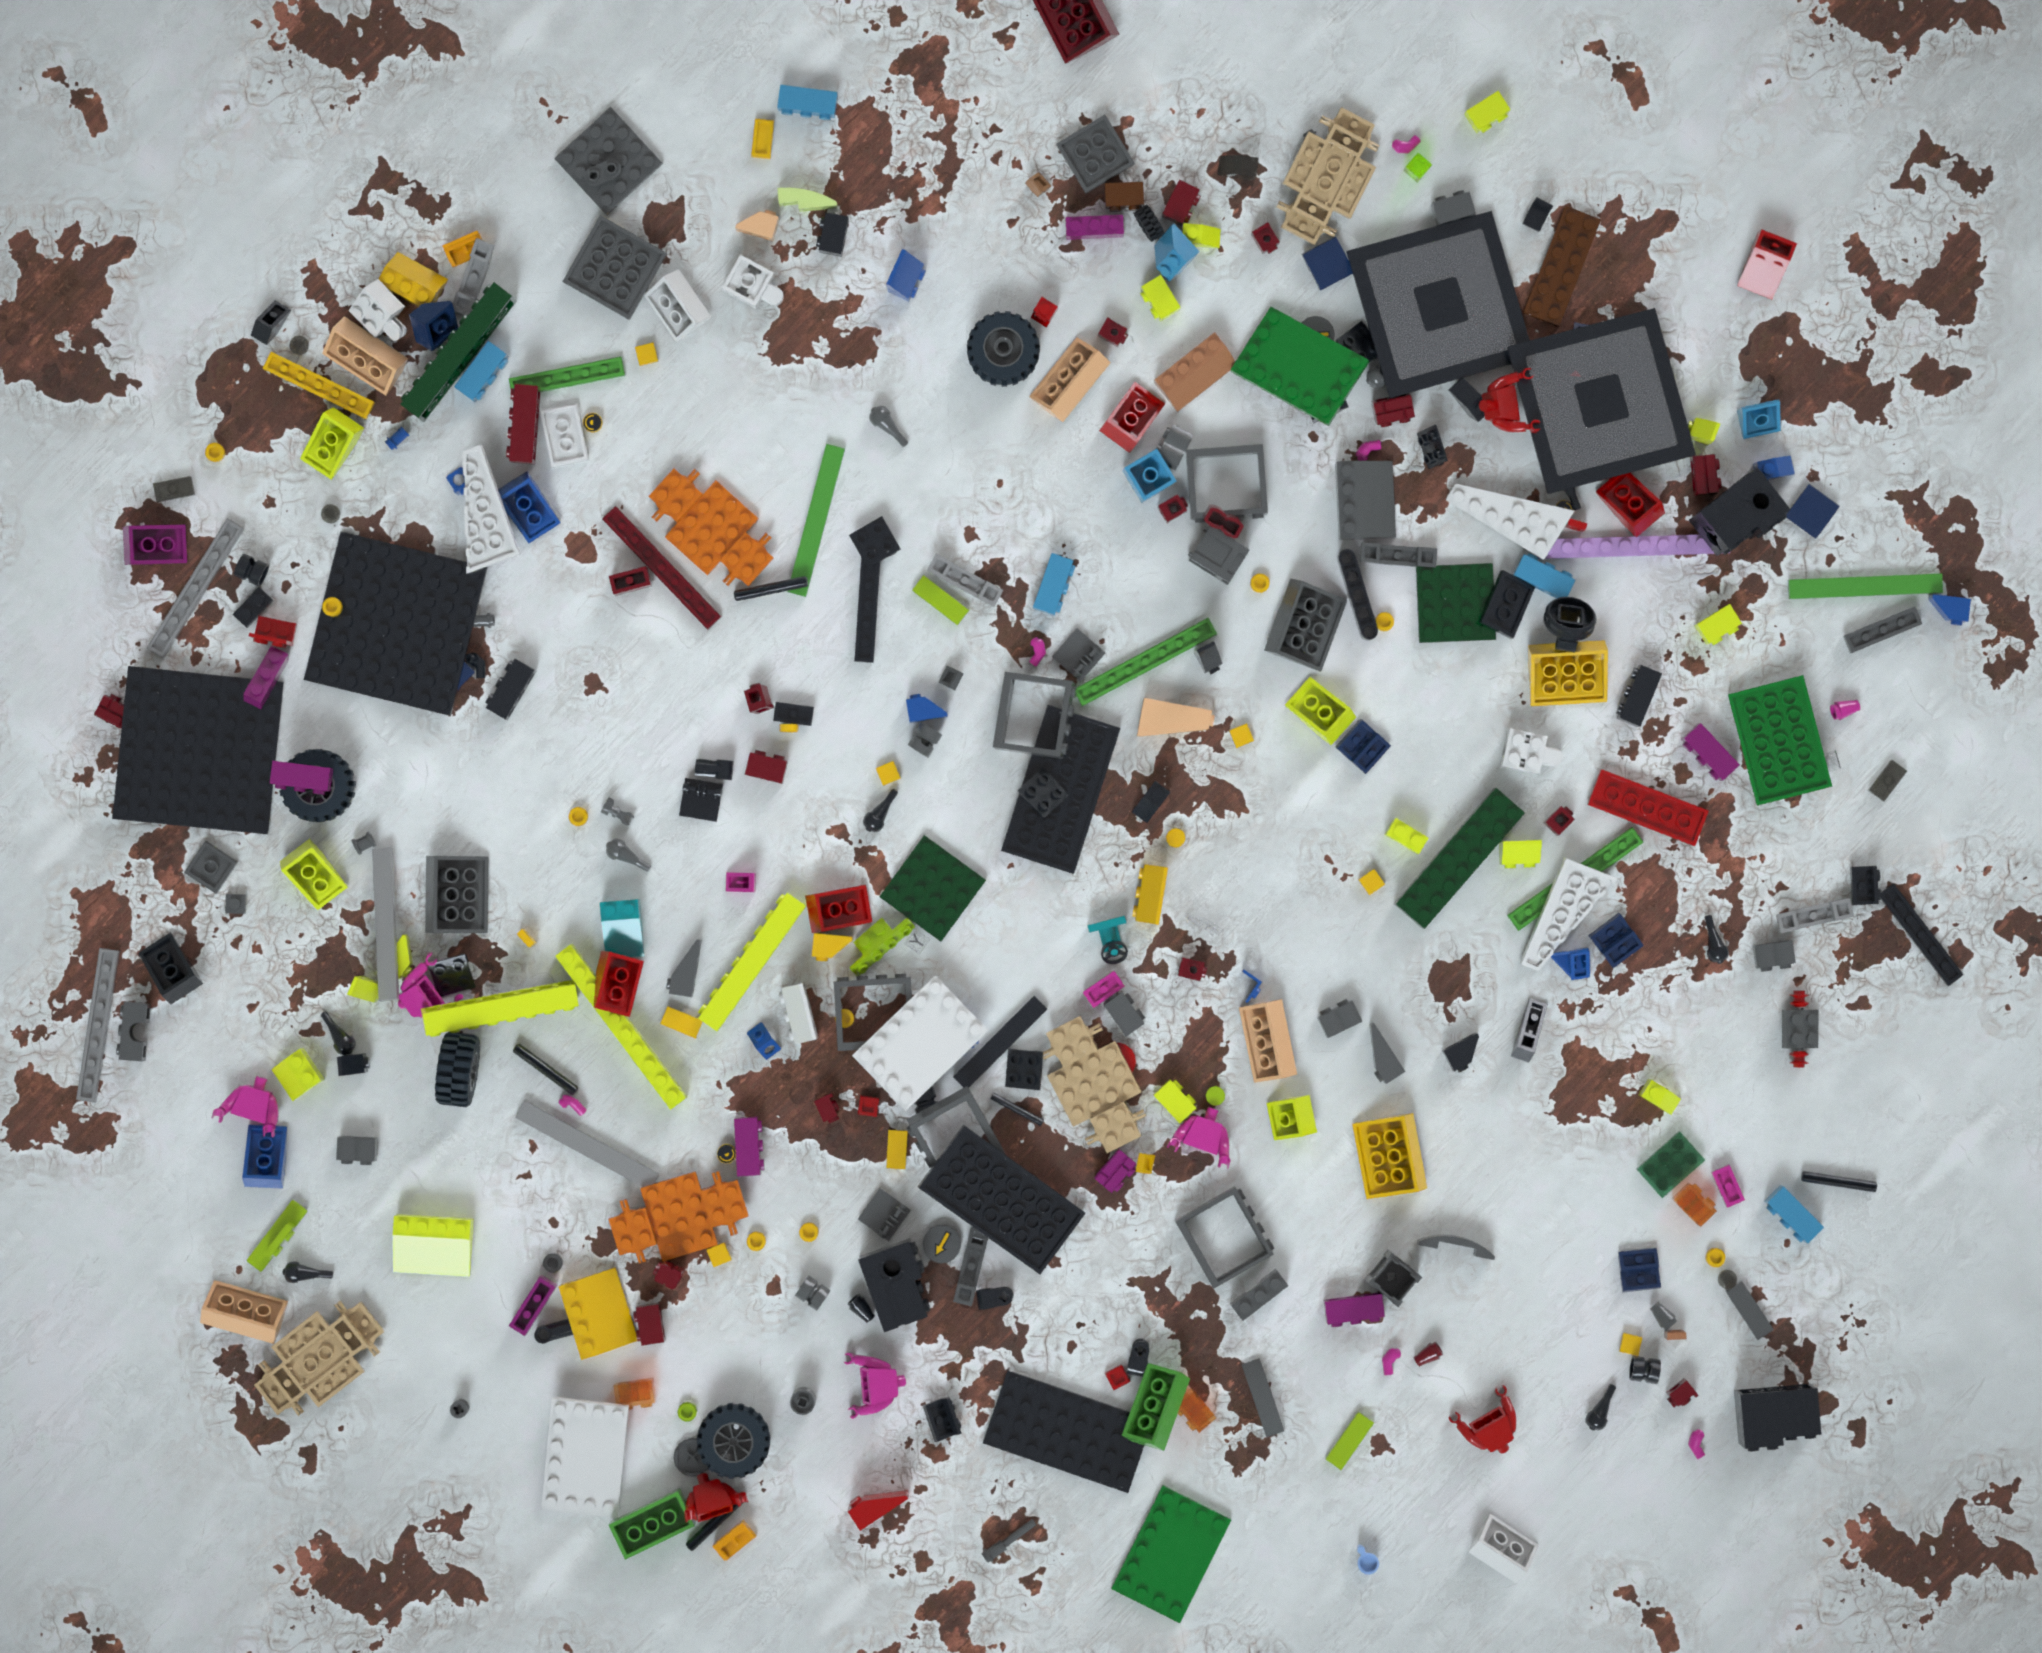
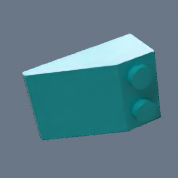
[600,899,645,957]

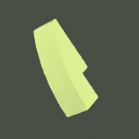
[777,188,838,212]

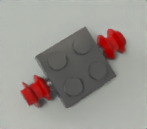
[1782,990,1819,1068]

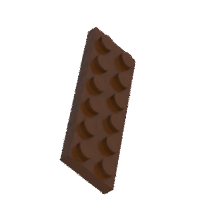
[1523,206,1601,327]

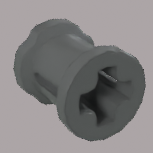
[351,831,377,855]
[450,1399,470,1418]

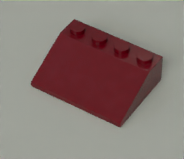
[1033,0,1120,64]

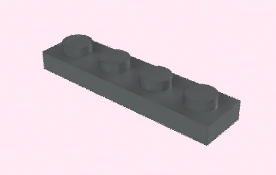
[1843,607,1922,654]

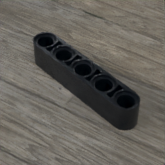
[1337,549,1378,641]

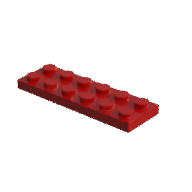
[1587,769,1709,847]

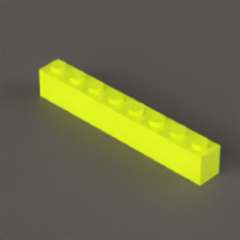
[698,893,806,1031]
[421,979,579,1037]

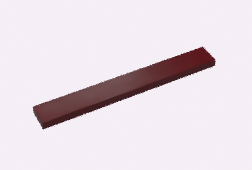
[602,506,721,630]

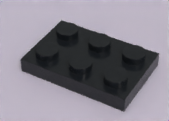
[1479,570,1535,639]

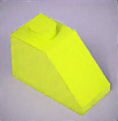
[1182,223,1221,248]
[1688,417,1720,446]
[397,934,413,979]
[1638,1079,1681,1115]

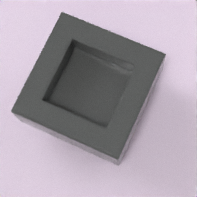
[938,666,964,690]
[225,894,246,914]

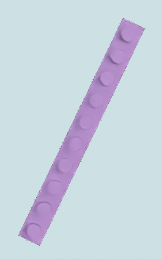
[1538,535,1730,559]

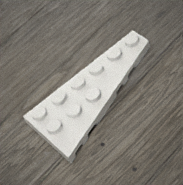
[463,445,521,574]
[1446,484,1574,560]
[1520,857,1617,971]

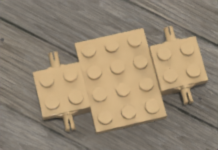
[1276,107,1380,245]
[1043,1015,1147,1153]
[254,1300,385,1416]

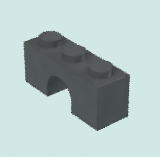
[116,1001,151,1062]
[1230,1268,1289,1321]

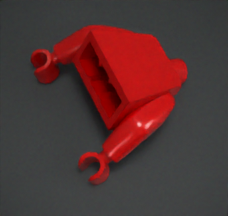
[1479,368,1540,433]
[1449,1385,1516,1454]
[684,1473,749,1522]

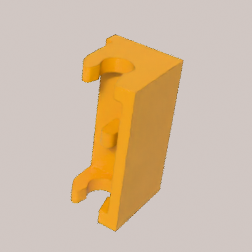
[442,231,482,268]
[712,1519,757,1561]

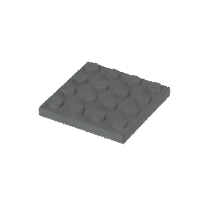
[554,107,663,215]
[562,215,667,320]

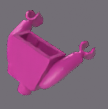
[398,952,463,1018]
[211,1076,279,1137]
[1167,1107,1231,1169]
[844,1353,906,1419]

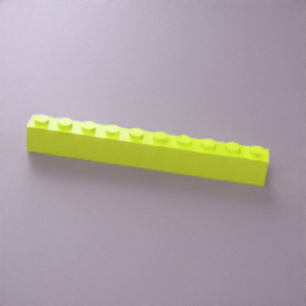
[555,944,687,1110]

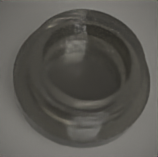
[289,336,309,355]
[321,504,340,524]
[1718,1270,1737,1289]

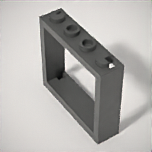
[1186,444,1268,523]
[993,672,1077,759]
[833,973,912,1051]
[907,1086,1006,1168]
[1175,1186,1275,1289]

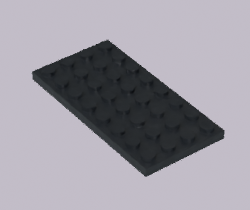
[1001,705,1121,874]
[917,1124,1086,1275]
[983,1370,1145,1493]

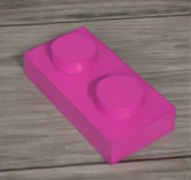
[1083,971,1125,1008]
[1711,1164,1745,1208]

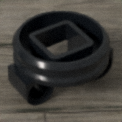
[1543,597,1597,653]

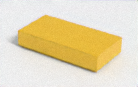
[751,118,774,159]
[660,1006,703,1039]
[886,1130,908,1169]

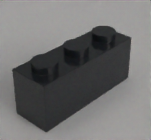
[485,659,537,720]
[1616,665,1662,727]

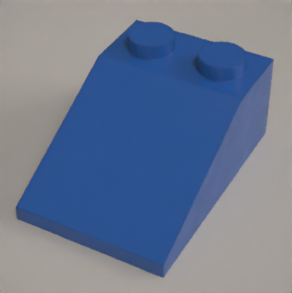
[886,249,926,302]
[498,471,561,543]
[242,1125,287,1189]

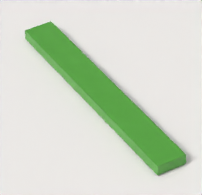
[787,444,845,597]
[1788,574,1943,599]
[1076,617,1217,706]
[1507,827,1644,931]

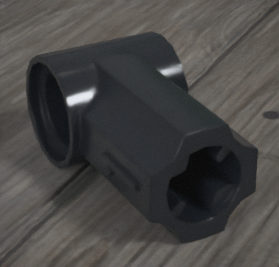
[695,759,734,780]
[534,1319,573,1344]

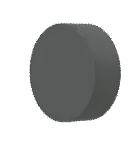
[543,1253,563,1273]

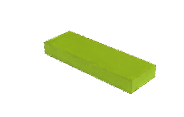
[912,575,969,626]
[1325,1412,1374,1470]

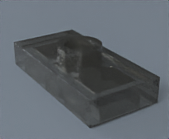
[153,476,195,503]
[1868,760,1907,802]

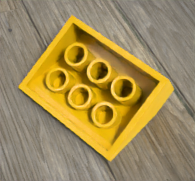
[1528,640,1608,706]
[1352,1113,1427,1199]
[558,1267,637,1360]

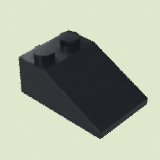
[138,932,203,1005]

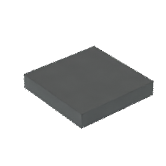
[184,841,238,894]

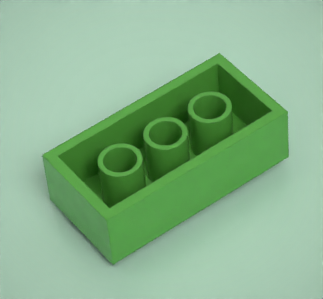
[1122,1363,1190,1451]
[609,1488,696,1560]

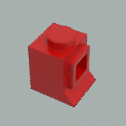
[1031,297,1058,328]

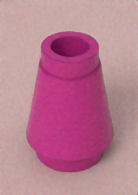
[1830,700,1860,720]

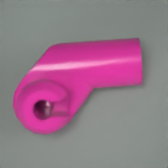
[1392,135,1421,154]
[558,1095,587,1116]
[1382,1348,1401,1375]
[1688,1429,1705,1459]

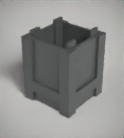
[1188,526,1250,585]
[1365,1249,1422,1307]

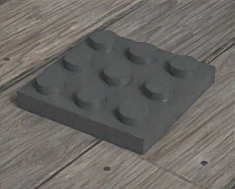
[1056,115,1135,194]

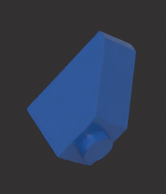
[1753,455,1795,480]
[1928,594,1971,626]
[906,694,948,723]

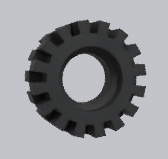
[1133,204,1165,242]

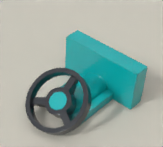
[1087,916,1128,964]

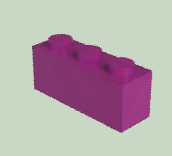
[1065,215,1124,240]
[244,646,289,709]
[1681,723,1740,781]
[270,761,333,795]
[734,1117,765,1177]
[509,1275,558,1336]
[1323,1292,1385,1327]

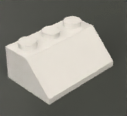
[644,269,711,343]
[779,982,818,1044]
[1468,1514,1539,1584]

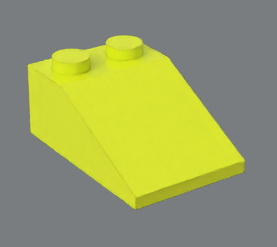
[300,407,364,480]
[1285,677,1356,745]
[279,838,348,910]

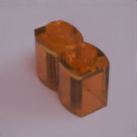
[1671,1183,1717,1227]

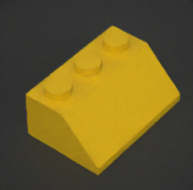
[378,252,448,307]
[1132,864,1168,925]

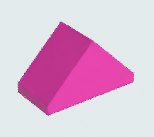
[726,872,756,892]

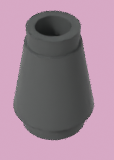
[1650,1301,1677,1330]

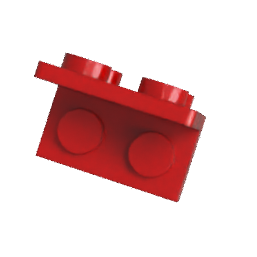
[249,616,297,649]

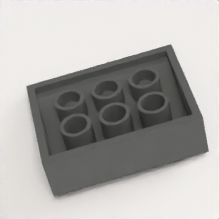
[1335,461,1396,540]
[1264,578,1347,672]
[425,856,489,933]

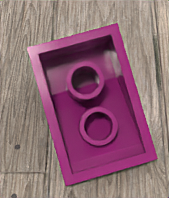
[123,525,187,565]

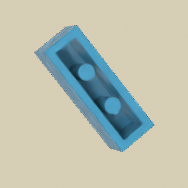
[777,85,838,120]
[454,341,509,402]
[1033,553,1076,616]
[1513,553,1576,598]
[1764,1185,1824,1244]

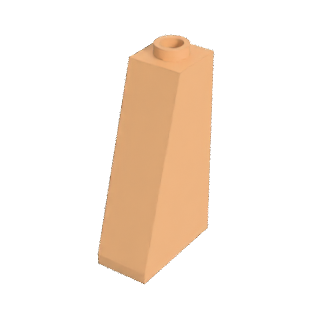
[1137,698,1215,737]

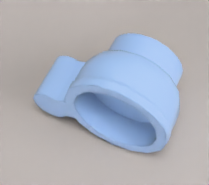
[1357,1545,1379,1575]

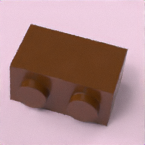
[1104,182,1144,212]

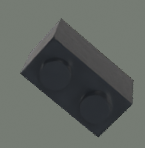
[816,212,849,257]

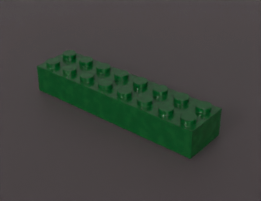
[400,282,517,422]
[1394,788,1525,929]

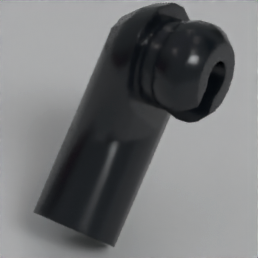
[465,653,486,678]

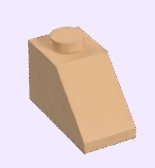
[735,210,780,241]

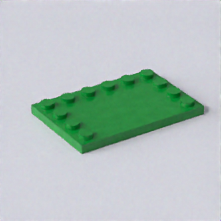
[1231,307,1369,426]
[1728,675,1833,806]
[1111,1485,1231,1623]

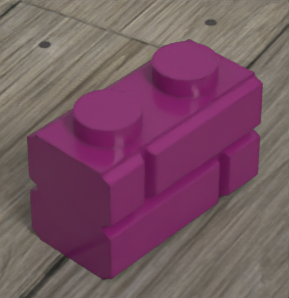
[1094,1148,1136,1193]

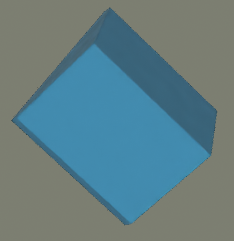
[1737,399,1781,439]

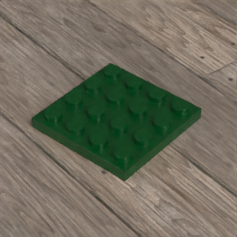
[1415,563,1496,643]
[879,835,986,942]

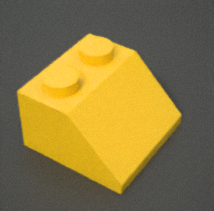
[812,933,854,962]

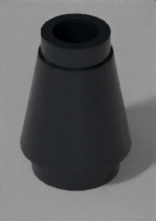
[847,1294,875,1323]

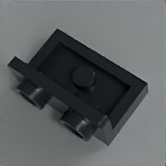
[1850,866,1881,905]
[922,1397,962,1442]

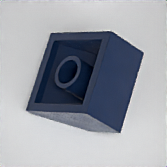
[409,301,459,351]

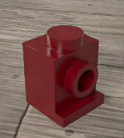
[1251,222,1280,254]
[1098,317,1129,347]
[1157,494,1188,524]
[744,683,774,714]
[1543,806,1575,836]
[1177,957,1207,981]
[814,1093,840,1124]
[1666,1378,1699,1408]

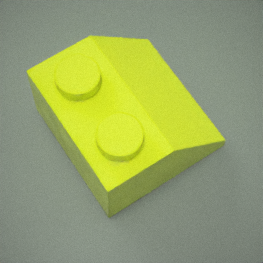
[1499,840,1542,868]
[271,1048,325,1101]
[1266,1095,1317,1140]

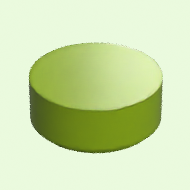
[1206,1086,1225,1106]
[677,1402,697,1422]

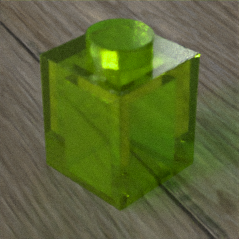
[1403,153,1432,183]

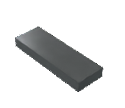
[1725,1281,1774,1340]

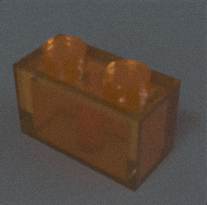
[613,1378,656,1410]
[1178,1387,1216,1433]

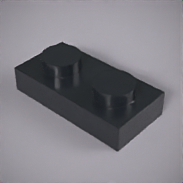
[233,587,274,628]
[773,702,814,726]

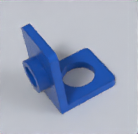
[446,467,465,495]
[1242,969,1262,1003]
[747,1022,781,1060]

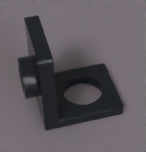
[1522,197,1553,232]

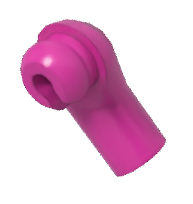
[1356,440,1381,461]
[1029,637,1046,667]

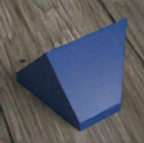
[1551,948,1590,980]

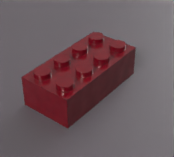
[506,384,541,465]

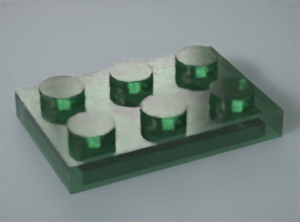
[1636,1131,1705,1198]

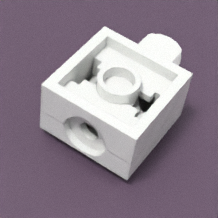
[722,254,784,309]
[349,279,407,341]
[1500,728,1562,774]

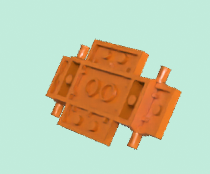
[648,468,774,587]
[608,1171,749,1264]

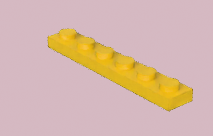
[262,352,375,420]

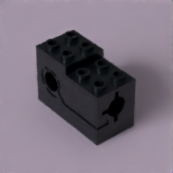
[1689,467,1791,556]
[858,1238,931,1332]
[1734,1384,1822,1452]

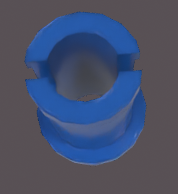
[385,426,410,450]

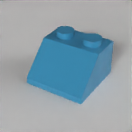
[1154,224,1200,282]
[1122,449,1177,503]

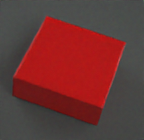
[1566,518,1588,532]
[858,1095,879,1117]
[1105,1364,1131,1390]

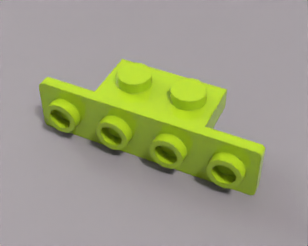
[849,918,915,976]
[247,1200,308,1272]

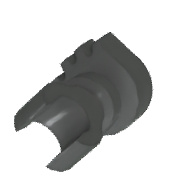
[601,797,634,825]

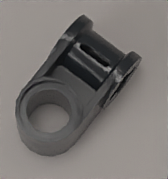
[976,1287,1014,1310]
[1126,1338,1149,1377]

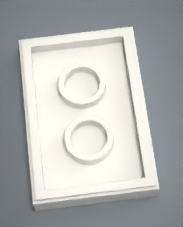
[539,403,589,468]

